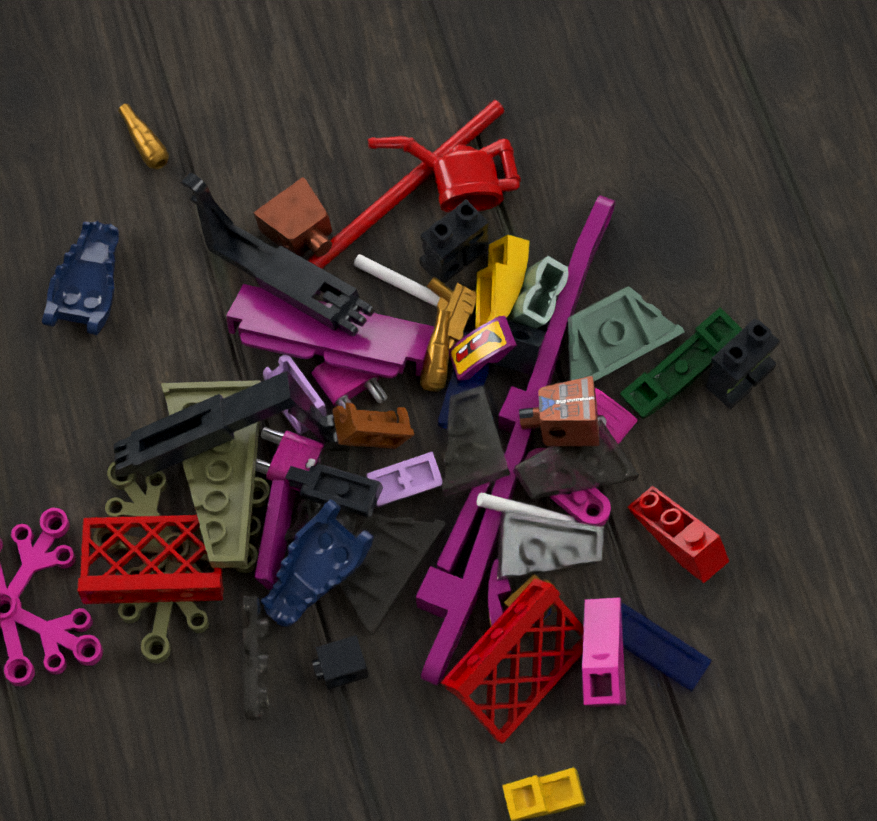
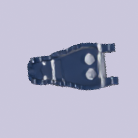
[42,221,119,335]
[261,499,374,627]

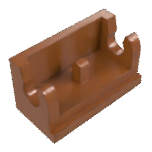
[332,403,414,449]

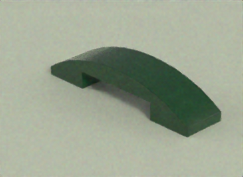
[620,307,743,419]

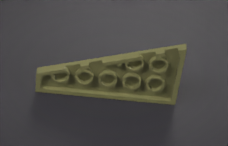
[161,380,261,568]

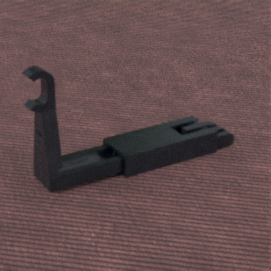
[180,173,375,337]
[113,371,343,477]

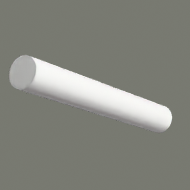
[354,254,440,307]
[477,492,575,530]

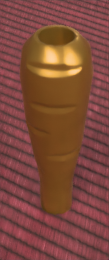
[118,104,169,169]
[420,310,451,392]

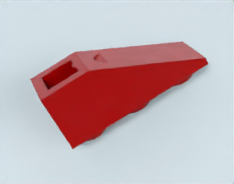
[627,486,730,583]

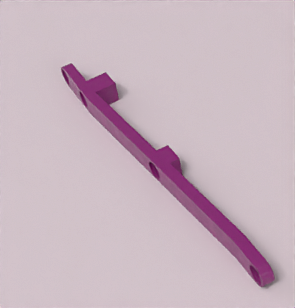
[416,195,616,686]

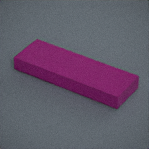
[437,475,491,575]
[255,480,296,590]

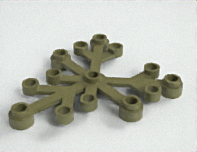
[93,462,270,663]

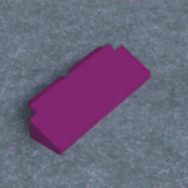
[226,284,434,378]

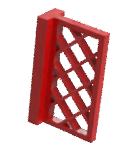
[78,515,223,604]
[441,578,584,744]

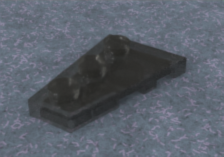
[497,510,604,581]

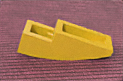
[475,235,530,329]

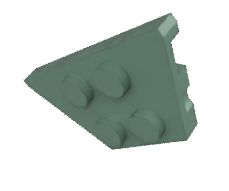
[568,286,685,381]

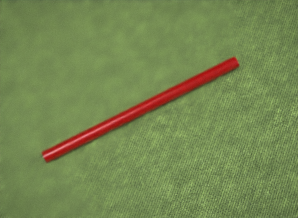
[307,100,505,269]

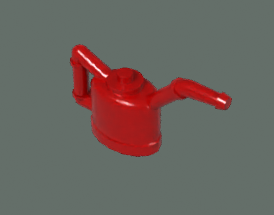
[368,136,521,213]

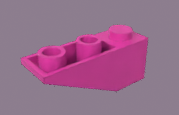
[582,598,626,707]

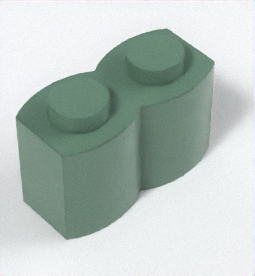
[507,256,568,328]

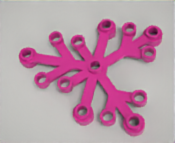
[0,508,103,687]

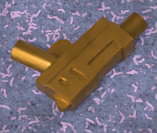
[427,277,476,358]

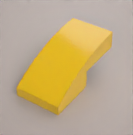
[502,767,586,821]

